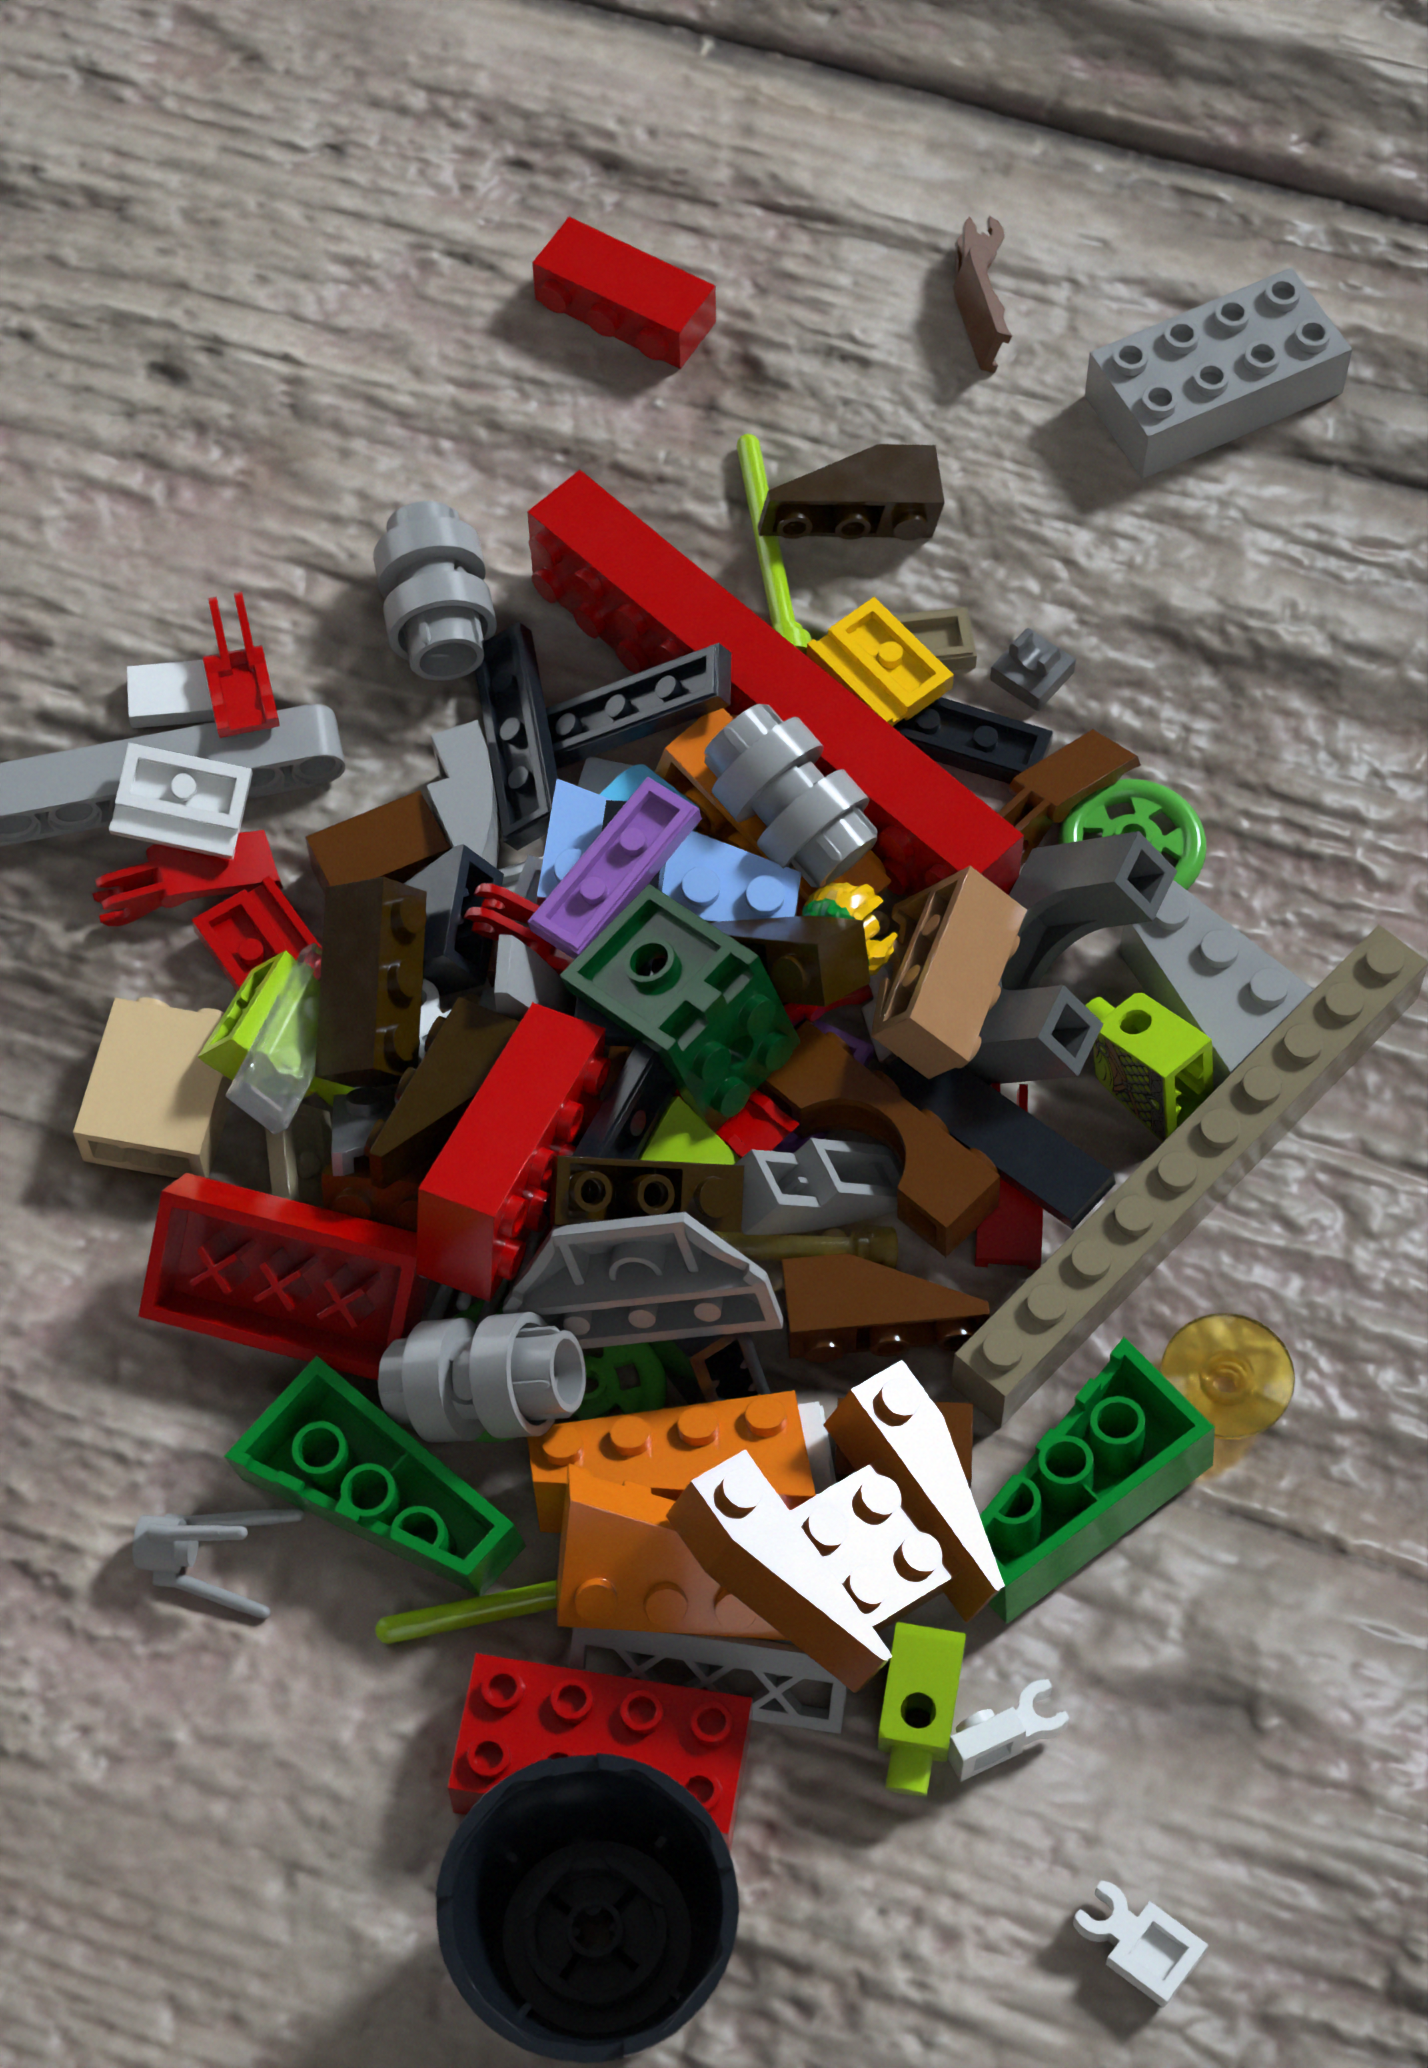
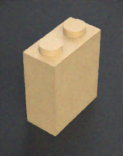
[73,997,236,1178]

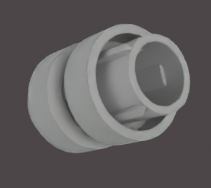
[373,501,497,681]
[704,704,877,888]
[378,1312,586,1443]

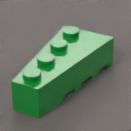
[979,1337,1215,1624]
[224,1356,526,1596]

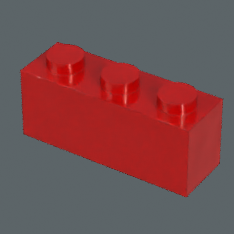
[532,216,716,369]

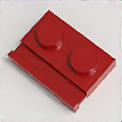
[191,875,322,992]

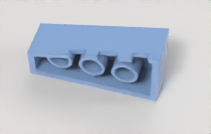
[537,779,801,922]

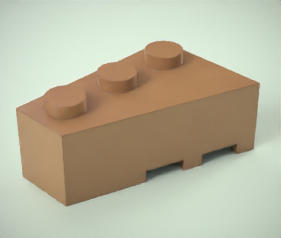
[871,866,1027,1079]

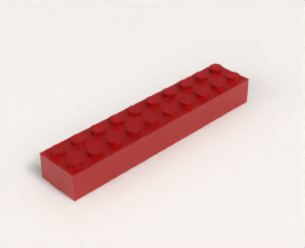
[527,469,1024,897]

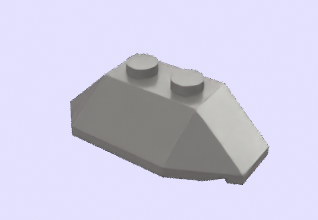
[502,1212,783,1349]

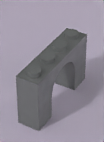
[964,831,1177,1085]

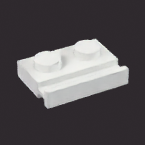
[109,742,253,860]

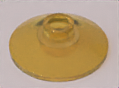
[1160,1313,1295,1440]

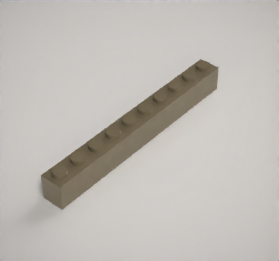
[951,924,1428,1427]

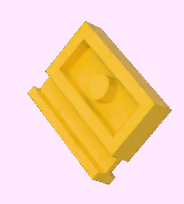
[807,597,954,727]

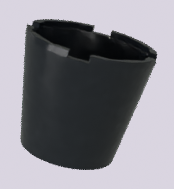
[436,1753,739,2063]

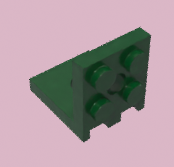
[559,884,801,1133]

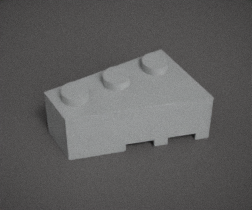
[1119,880,1314,1091]

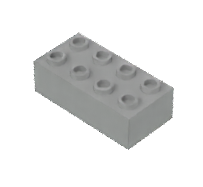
[1084,267,1352,479]

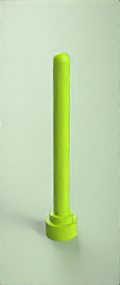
[737,434,811,656]
[375,1580,557,1644]

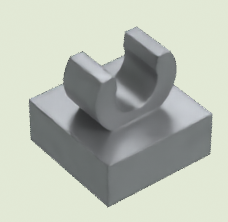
[990,628,1076,712]

